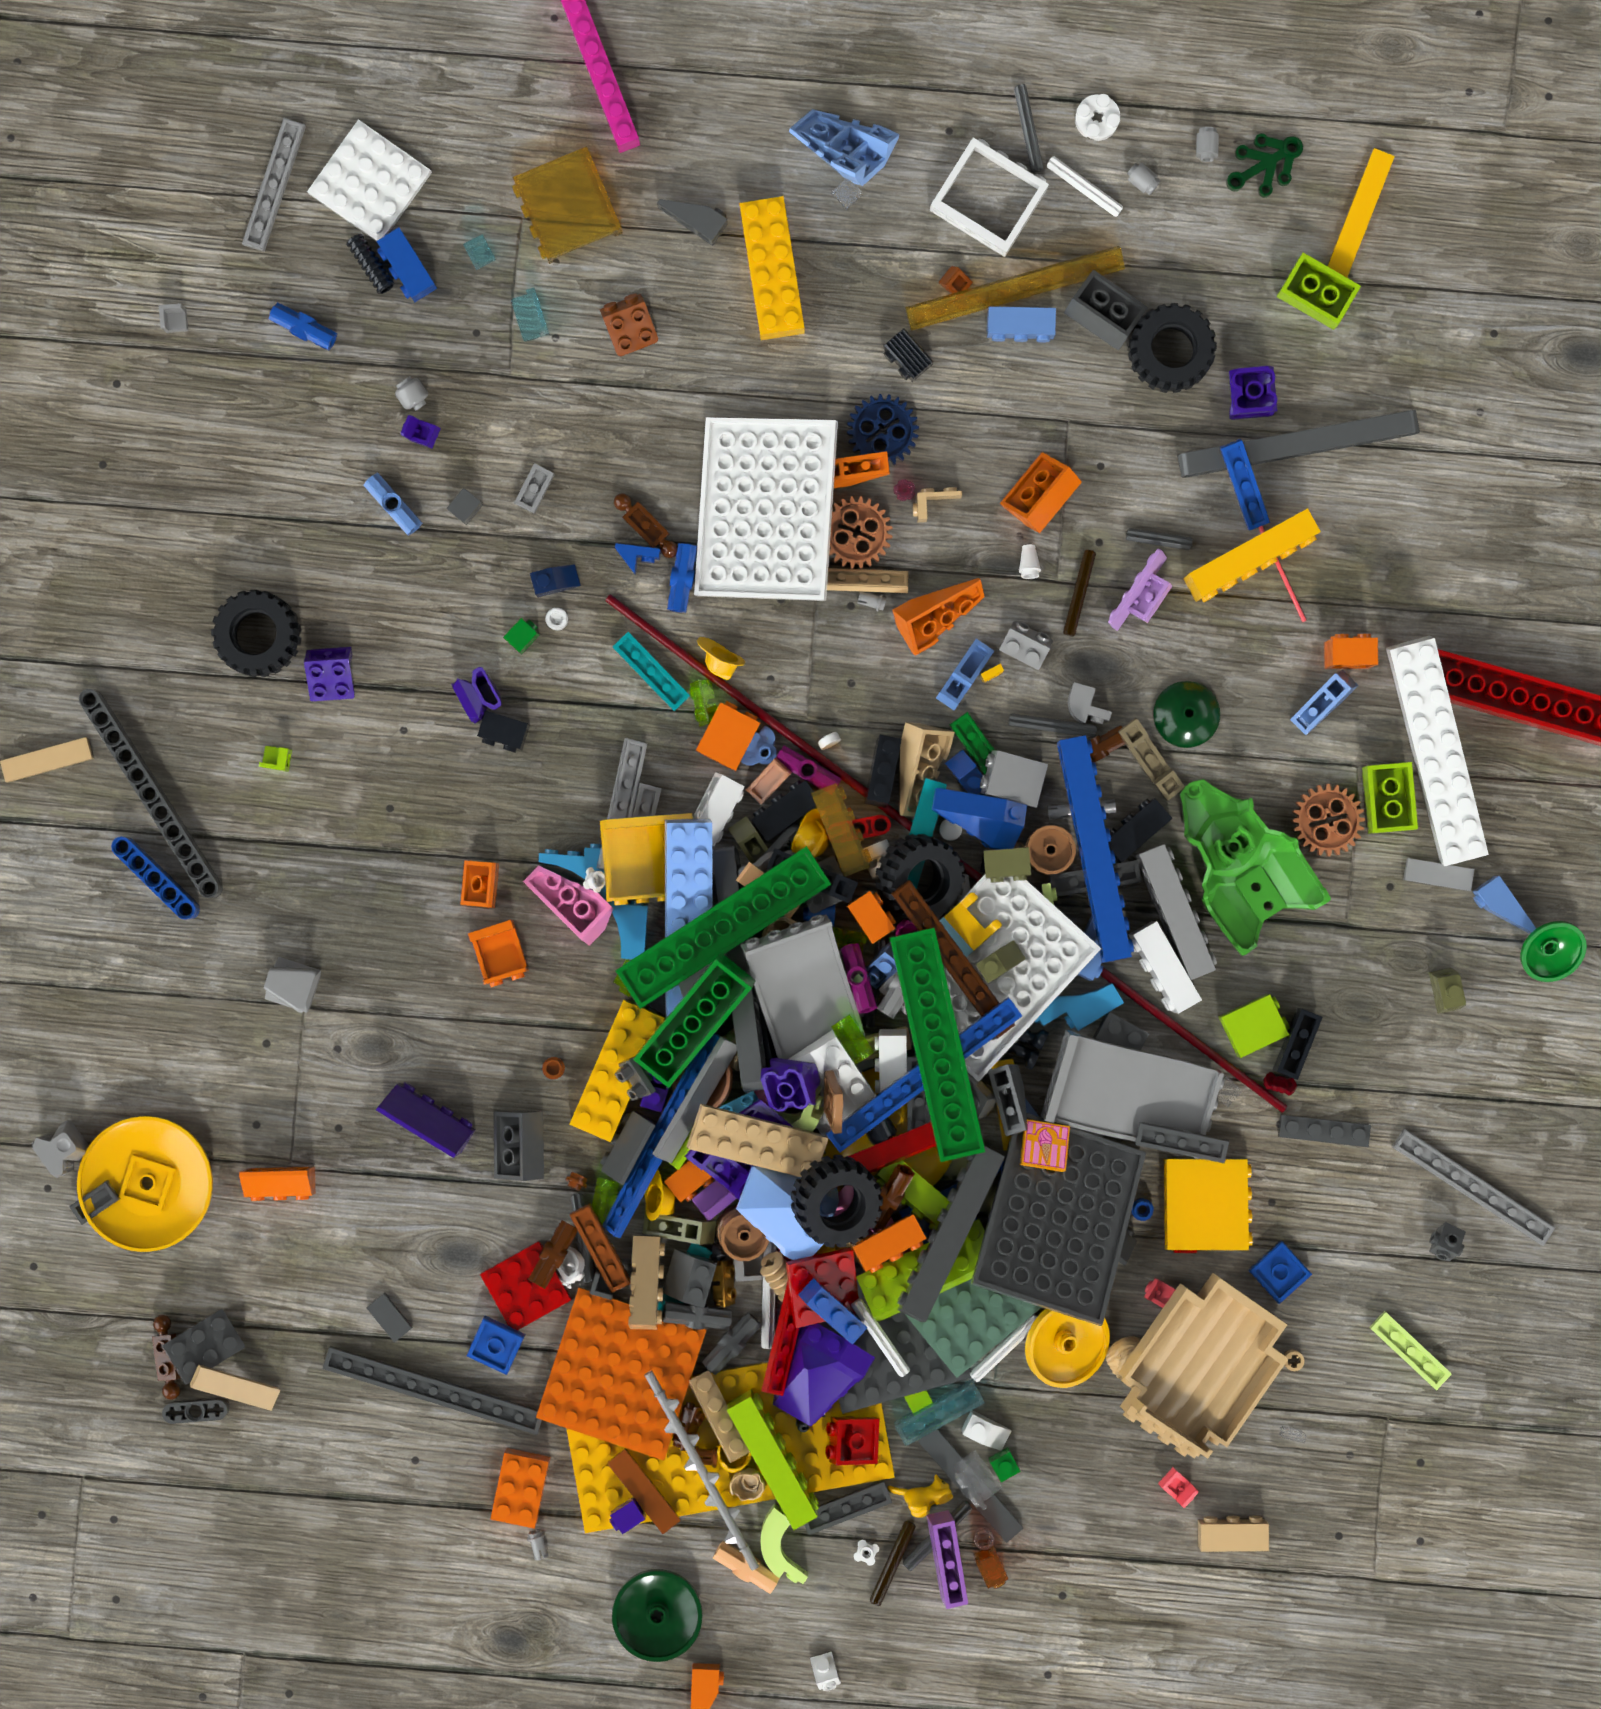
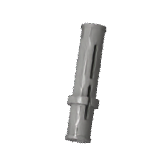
[1047,799,1116,820]

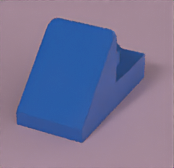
[615,543,661,575]
[945,750,983,794]

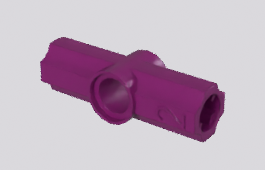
[776,745,842,796]
[840,943,878,1014]

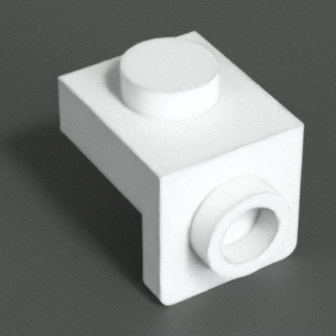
[810,1652,841,1691]

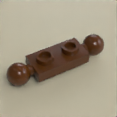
[614,493,678,558]
[152,1315,180,1400]

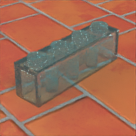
[894,1379,985,1446]

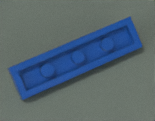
[1219,439,1270,531]

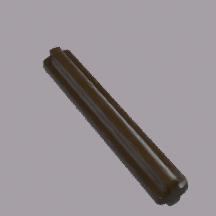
[1063,550,1096,637]
[870,1521,916,1606]

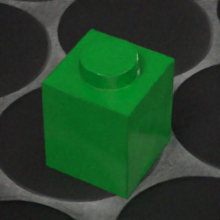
[503,618,540,655]
[989,1447,1021,1483]

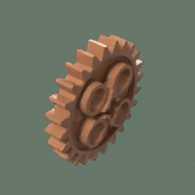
[829,496,893,569]
[1291,784,1365,857]

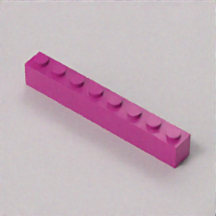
[560,0,640,153]

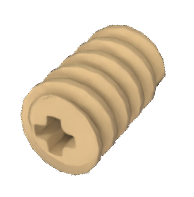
[760,1252,788,1302]

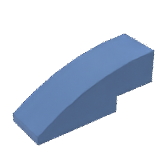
[936,639,994,710]

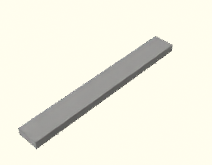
[1392,1129,1556,1246]

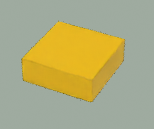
[980,663,1004,683]

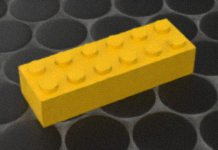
[739,196,805,340]
[1183,508,1321,602]
[569,1000,665,1142]

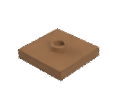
[823,1070,843,1134]

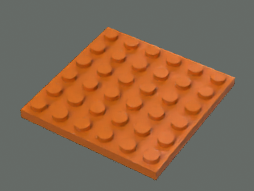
[536,1287,707,1461]

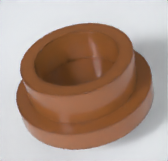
[542,1057,565,1079]
[565,1172,588,1191]

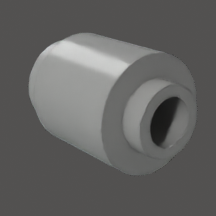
[1196,127,1219,162]
[1127,162,1161,195]

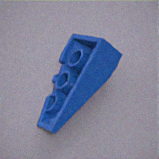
[932,788,1027,850]

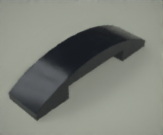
[766,848,858,904]

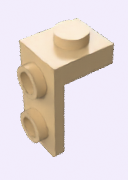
[913,487,962,523]

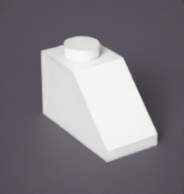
[961,1410,1012,1451]

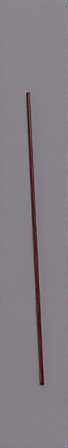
[605,594,1287,1113]

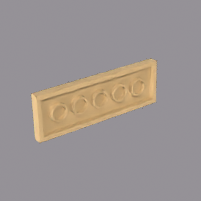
[686,1104,829,1177]

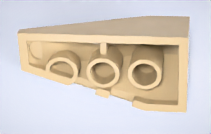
[900,722,955,816]

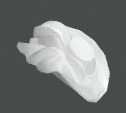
[557,1246,585,1289]

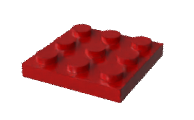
[480,1241,572,1330]
[786,1247,859,1328]

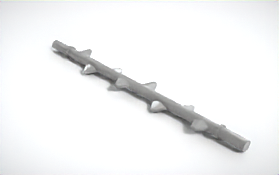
[644,1370,759,1571]

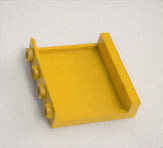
[600,813,693,905]
[1164,1159,1253,1250]

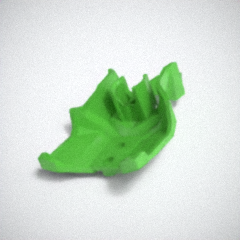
[1180,779,1331,956]

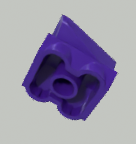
[1229,366,1278,420]
[451,667,502,724]
[760,1058,821,1112]

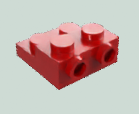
[825,1416,880,1465]

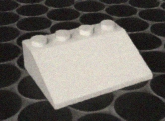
[788,1030,876,1137]

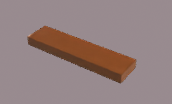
[570,1203,631,1293]
[607,1448,681,1534]

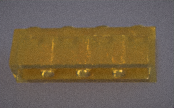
[811,783,872,877]

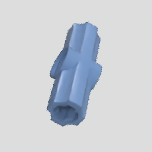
[363,472,423,536]

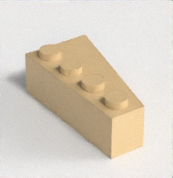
[628,1236,665,1330]

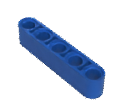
[111,836,200,920]

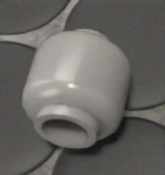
[395,376,428,411]

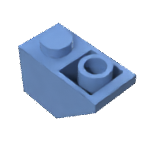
[860,942,897,989]

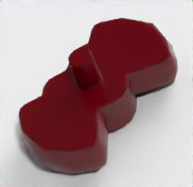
[1263,1072,1297,1096]

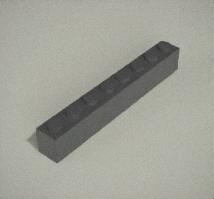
[897,1146,1005,1322]

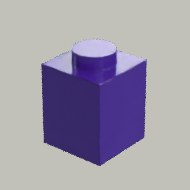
[609,1497,646,1534]

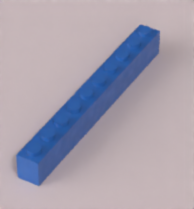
[1057,735,1134,963]

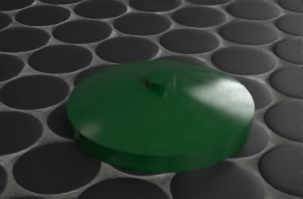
[612,1569,703,1662]

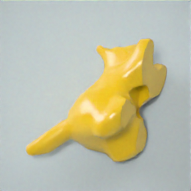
[887,1474,953,1518]

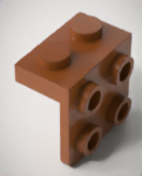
[599,293,658,356]

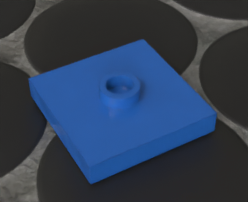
[1248,1240,1312,1304]
[467,1315,526,1375]

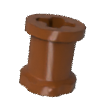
[695,1446,718,1468]

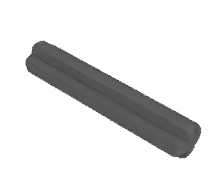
[1126,528,1193,550]

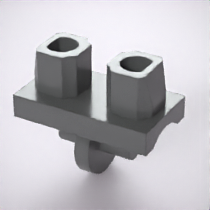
[615,1057,656,1100]

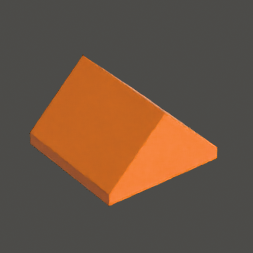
[460,860,499,908]

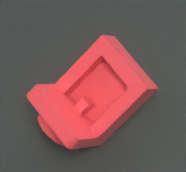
[1144,1278,1176,1308]
[1158,1467,1199,1508]

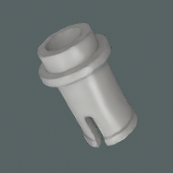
[857,591,887,611]
[527,1529,549,1560]

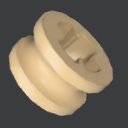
[1284,1349,1304,1371]

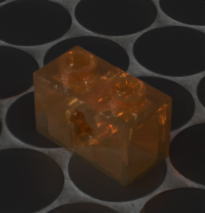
[974,1544,1008,1589]

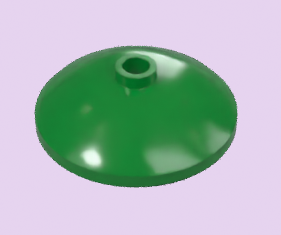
[1520,921,1587,982]

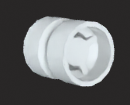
[860,839,890,879]

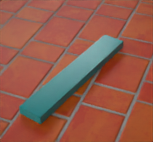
[907,778,947,889]

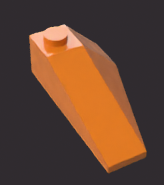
[893,578,985,656]

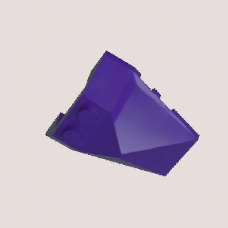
[685,1099,793,1200]
[773,1323,875,1427]

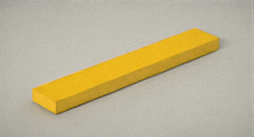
[1327,148,1395,277]

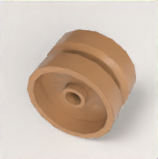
[1025,825,1076,875]
[716,1205,769,1261]

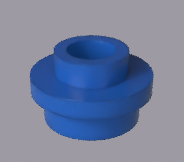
[1131,1198,1154,1221]

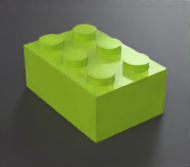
[1276,253,1361,330]
[1362,762,1418,834]

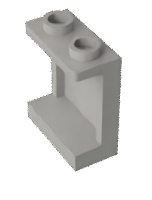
[980,750,1048,808]

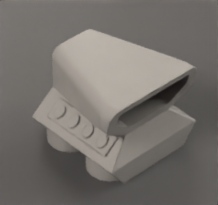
[264,957,321,1013]
[31,1120,89,1178]

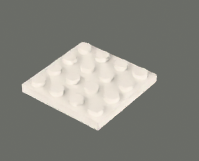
[307,119,432,242]

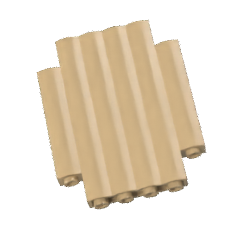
[1118,1273,1289,1459]

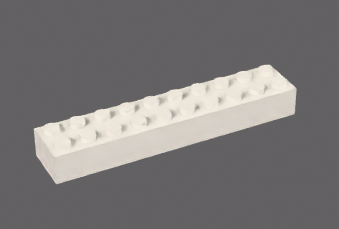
[1386,636,1489,866]

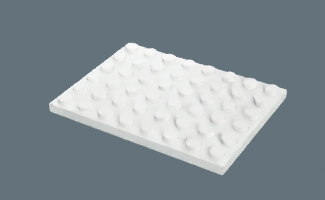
[694,417,838,601]
[879,875,1101,1082]

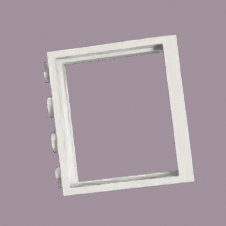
[930,138,1049,257]

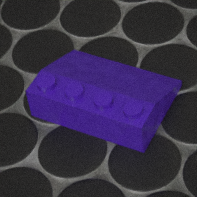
[376,1082,476,1158]

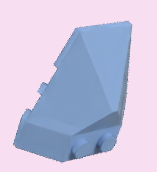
[789,109,899,186]
[736,1166,839,1260]

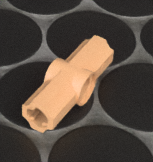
[713,1541,780,1594]

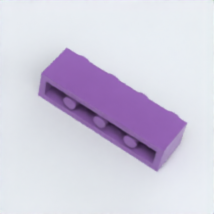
[927,1510,968,1609]

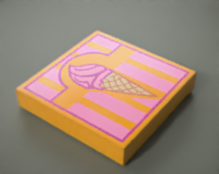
[1020,1119,1070,1172]

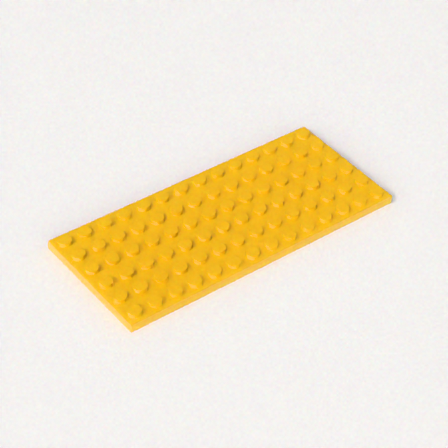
[566,1362,895,1533]

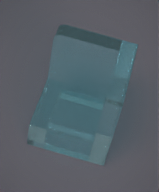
[463,234,496,270]

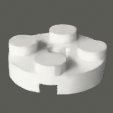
[1075,94,1120,141]

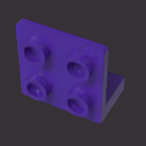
[304,647,355,702]

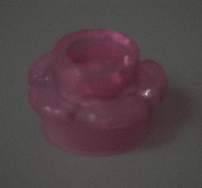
[893,479,915,501]

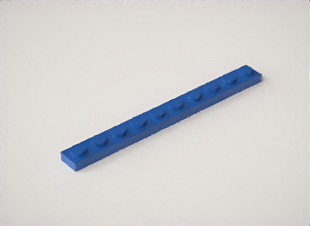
[825,997,1022,1152]
[602,1033,720,1238]

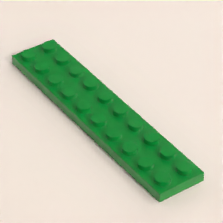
[615,846,831,1009]
[889,928,985,1162]

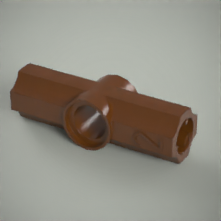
[1090,725,1125,762]
[874,1164,915,1230]
[528,1220,578,1289]

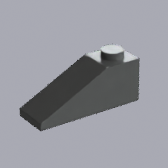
[657,199,728,246]
[988,1064,1028,1136]

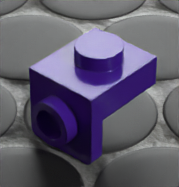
[401,415,441,449]

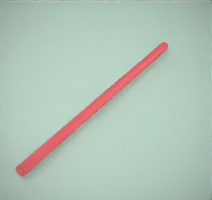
[1258,526,1306,622]

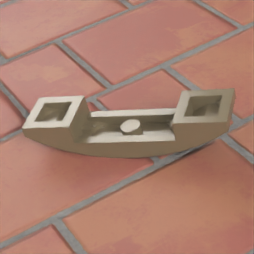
[1118,718,1185,801]

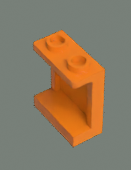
[696,701,760,771]
[468,920,529,987]

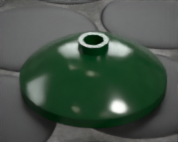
[1153,681,1220,748]

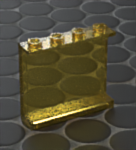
[512,146,623,264]

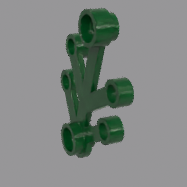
[1226,133,1303,198]

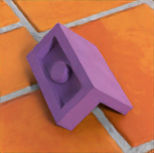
[692,1180,737,1221]

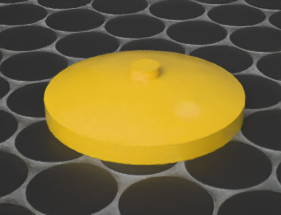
[1025,1309,1110,1388]

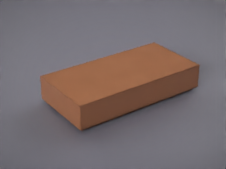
[746,758,792,805]

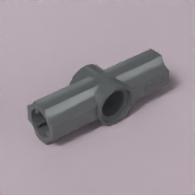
[662,1301,732,1330]
[702,1312,762,1375]

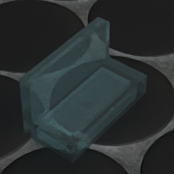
[511,288,549,342]

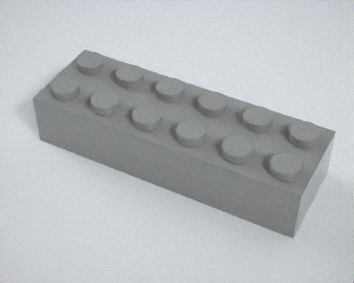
[1134,844,1217,980]

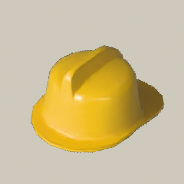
[697,637,745,680]
[791,808,829,858]
[644,1169,675,1221]

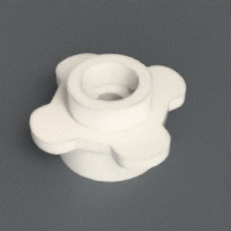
[583,867,605,893]
[854,1540,879,1566]

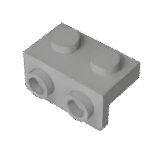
[999,621,1053,670]

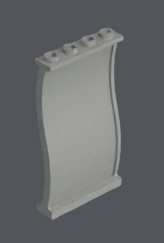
[741,915,875,1071]
[1041,1030,1225,1159]

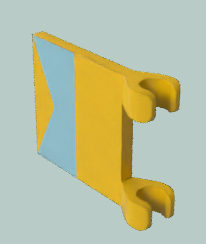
[940,892,1002,958]

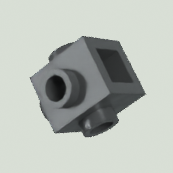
[1429,1222,1466,1261]

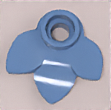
[740,726,777,766]

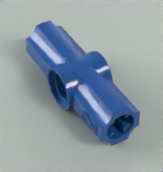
[269,302,338,351]
[667,543,697,613]

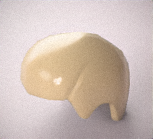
[729,1467,765,1501]

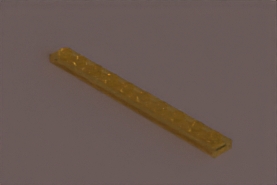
[905,246,1125,331]

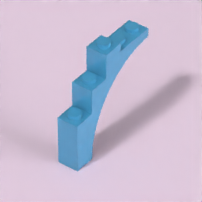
[538,844,649,959]
[1034,983,1124,1031]

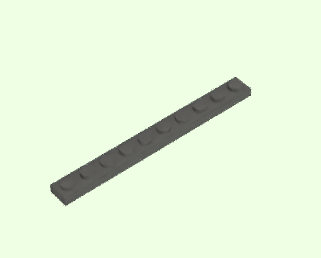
[323,1346,542,1435]

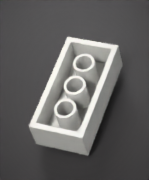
[1128,921,1202,1014]

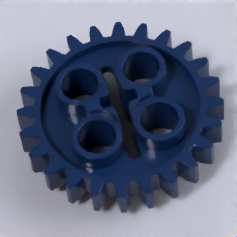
[847,394,919,465]

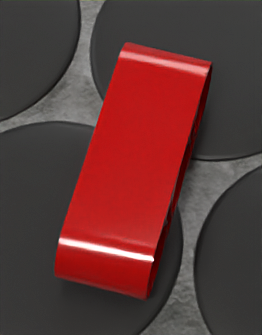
[827,815,891,844]

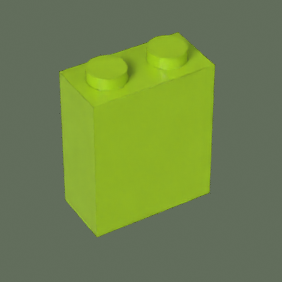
[1218,994,1290,1058]

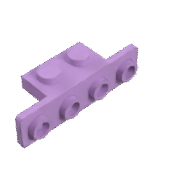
[1108,549,1172,631]

